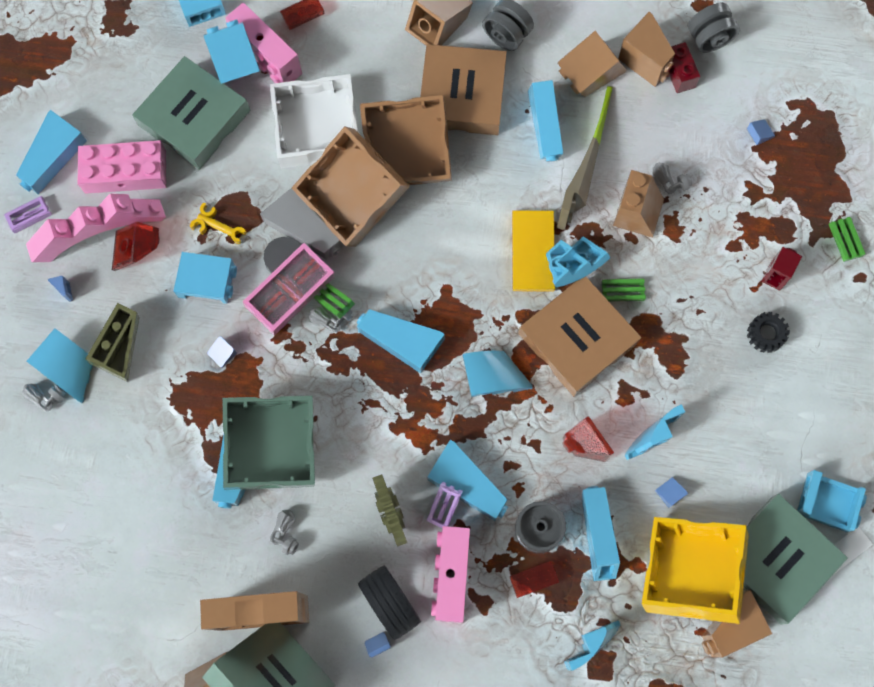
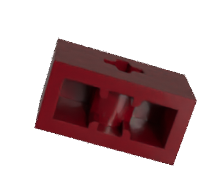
[669,42,701,94]
[761,247,802,291]

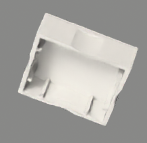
[270,74,358,168]

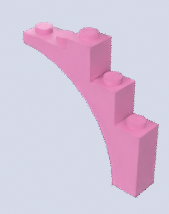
[26,194,166,262]

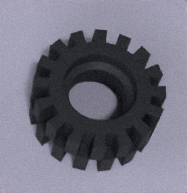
[747,312,790,353]

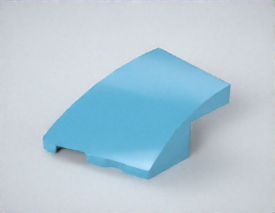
[546,237,611,287]
[26,328,93,404]
[463,351,533,397]
[625,404,685,460]
[564,620,621,671]

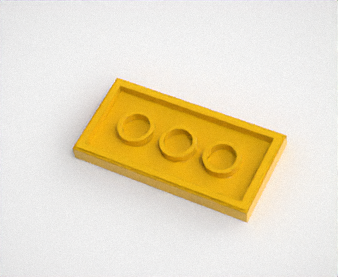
[512,210,555,292]

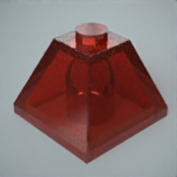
[111,222,160,271]
[562,416,614,462]

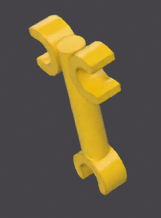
[190,203,247,244]

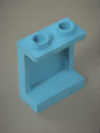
[203,19,260,84]
[173,252,237,304]
[797,470,867,532]

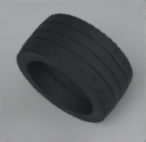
[358,565,421,640]

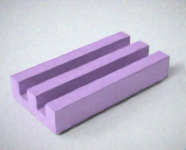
[4,196,52,234]
[427,482,463,528]

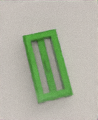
[829,217,865,262]
[601,279,646,302]
[314,283,355,319]

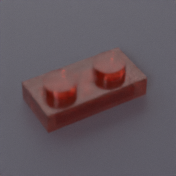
[280,0,325,30]
[509,561,559,598]

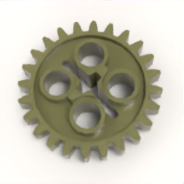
[372,474,407,547]

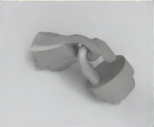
[652,162,692,194]
[309,307,353,332]
[22,383,67,412]
[270,510,299,555]

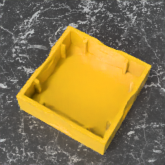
[642,517,749,624]

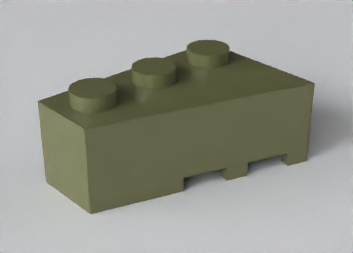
[86,303,140,382]

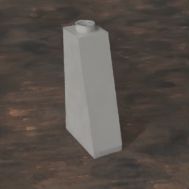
[260,188,342,260]

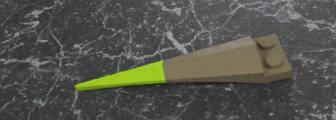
[557,86,613,230]

